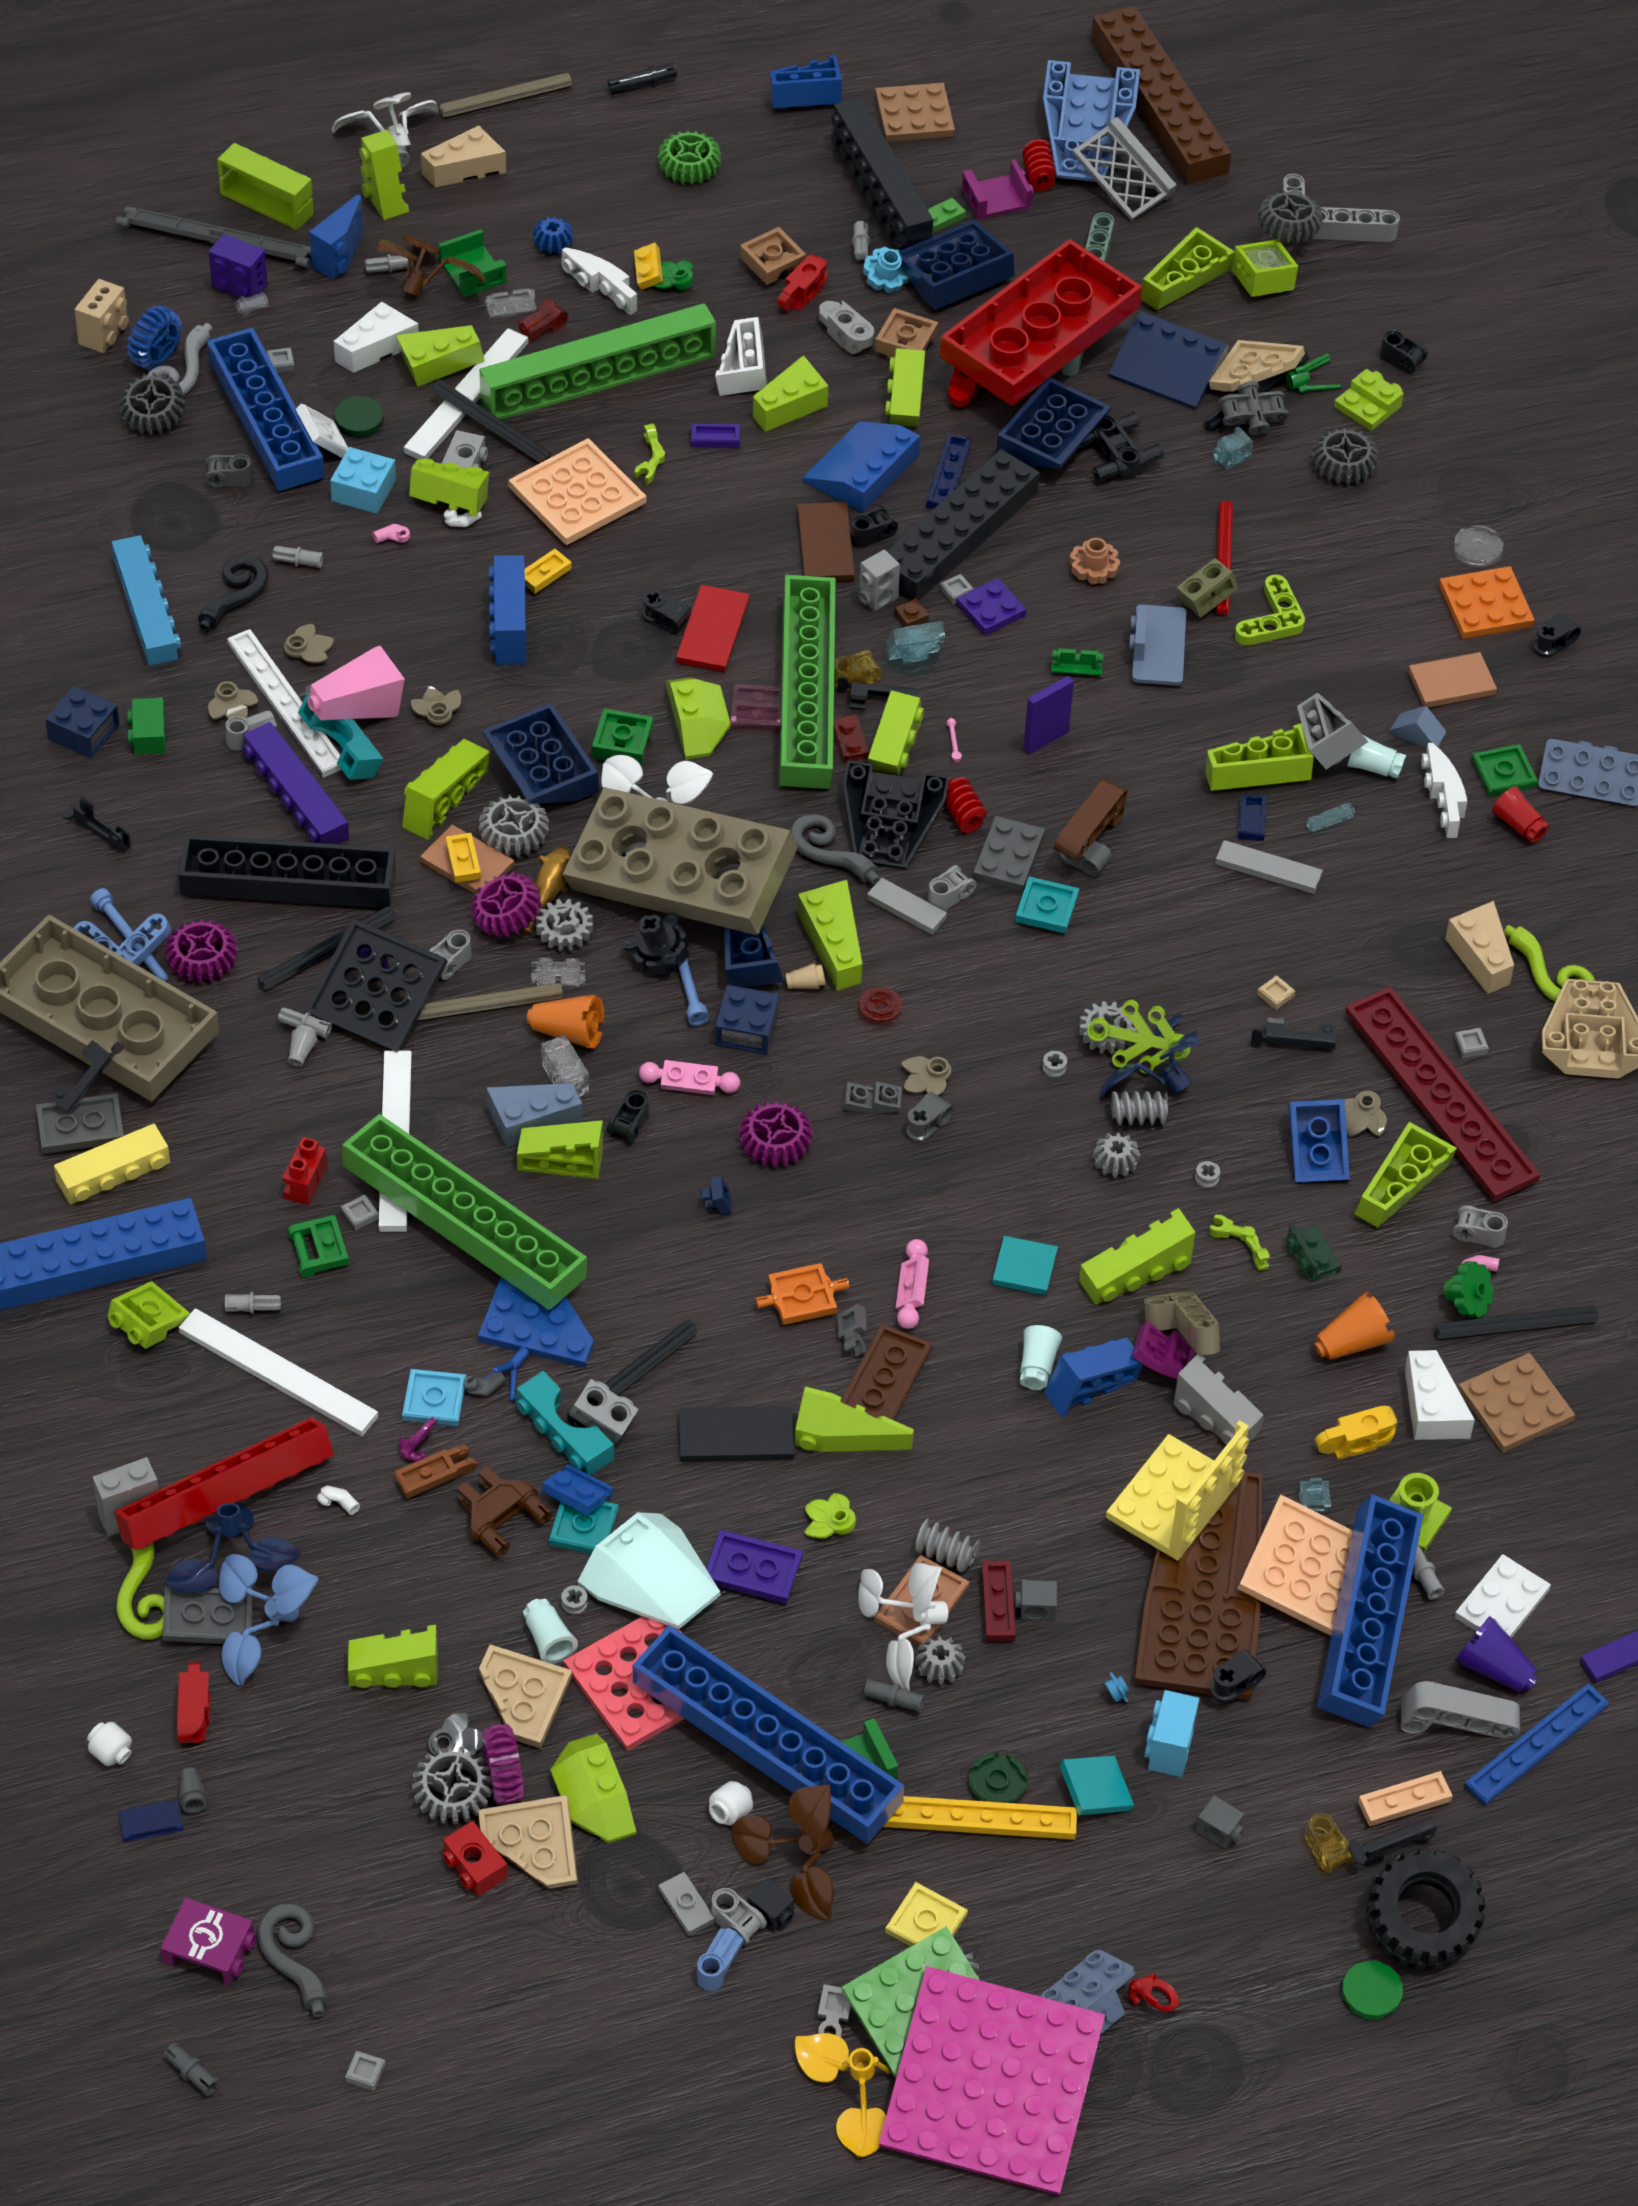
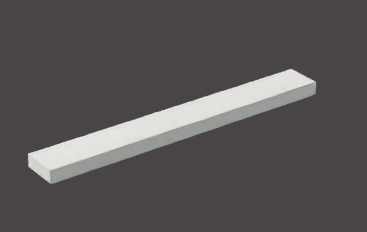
[404,328,528,460]
[227,629,342,778]
[379,1051,412,1232]
[179,1308,378,1437]

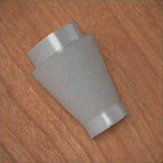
[288,1025,317,1067]

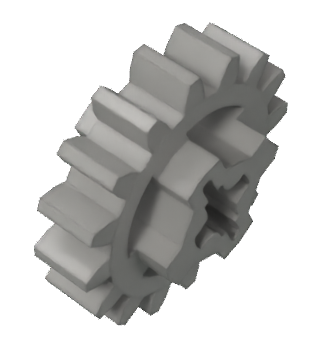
[536,899,593,951]
[1079,1001,1137,1054]

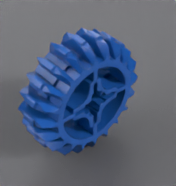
[126,305,183,370]

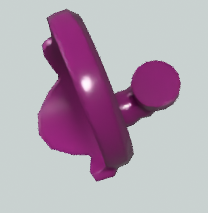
[399,1416,437,1462]

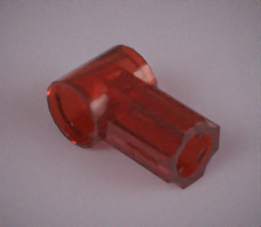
[518,299,568,340]

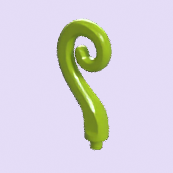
[1504,925,1595,1002]
[116,1542,164,1640]

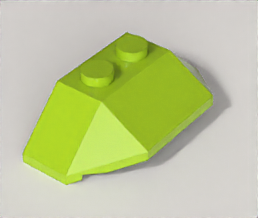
[665,677,731,760]
[550,1733,636,1843]

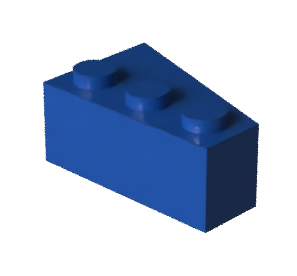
[770,54,842,109]
[1044,1337,1144,1417]

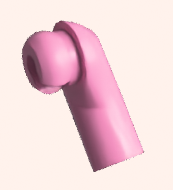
[372,524,410,543]
[1461,1255,1499,1272]

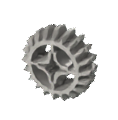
[479,794,549,858]
[412,1744,493,1826]

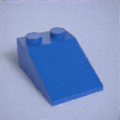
[309,194,363,280]
[1287,1099,1350,1183]

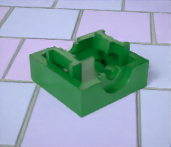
[592,708,654,767]

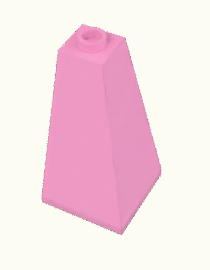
[307,646,405,720]

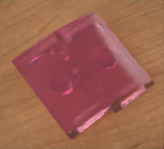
[731,684,781,728]

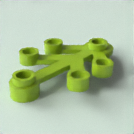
[1087,1000,1191,1074]

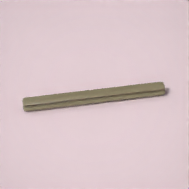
[439,73,572,118]
[418,983,563,1020]

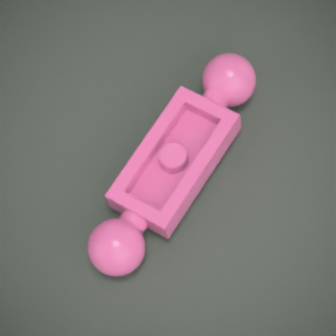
[639,1060,740,1095]
[896,1239,929,1329]

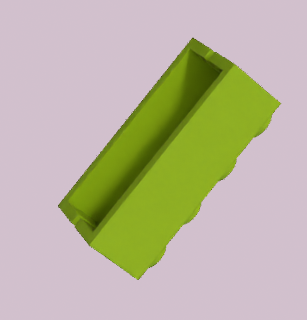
[217,143,314,230]

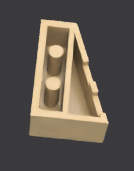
[421,126,506,187]
[1445,901,1514,994]

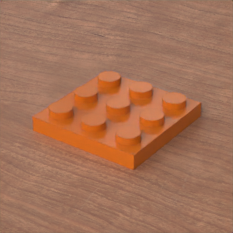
[1439,566,1535,639]

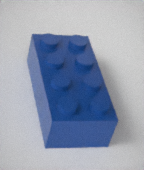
[489,555,526,665]

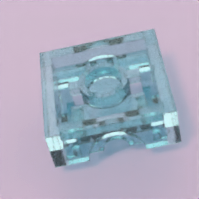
[885,621,946,664]

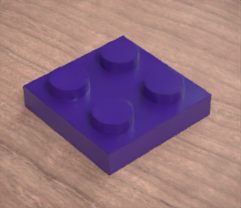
[956,578,1026,636]

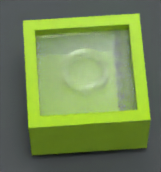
[1231,239,1298,297]

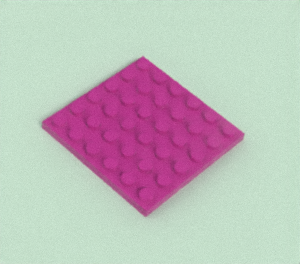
[879,1966,1105,2196]

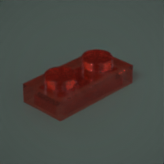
[833,714,869,763]

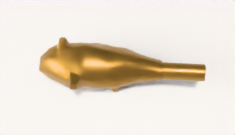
[521,845,571,935]

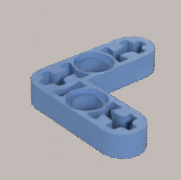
[74,914,171,966]

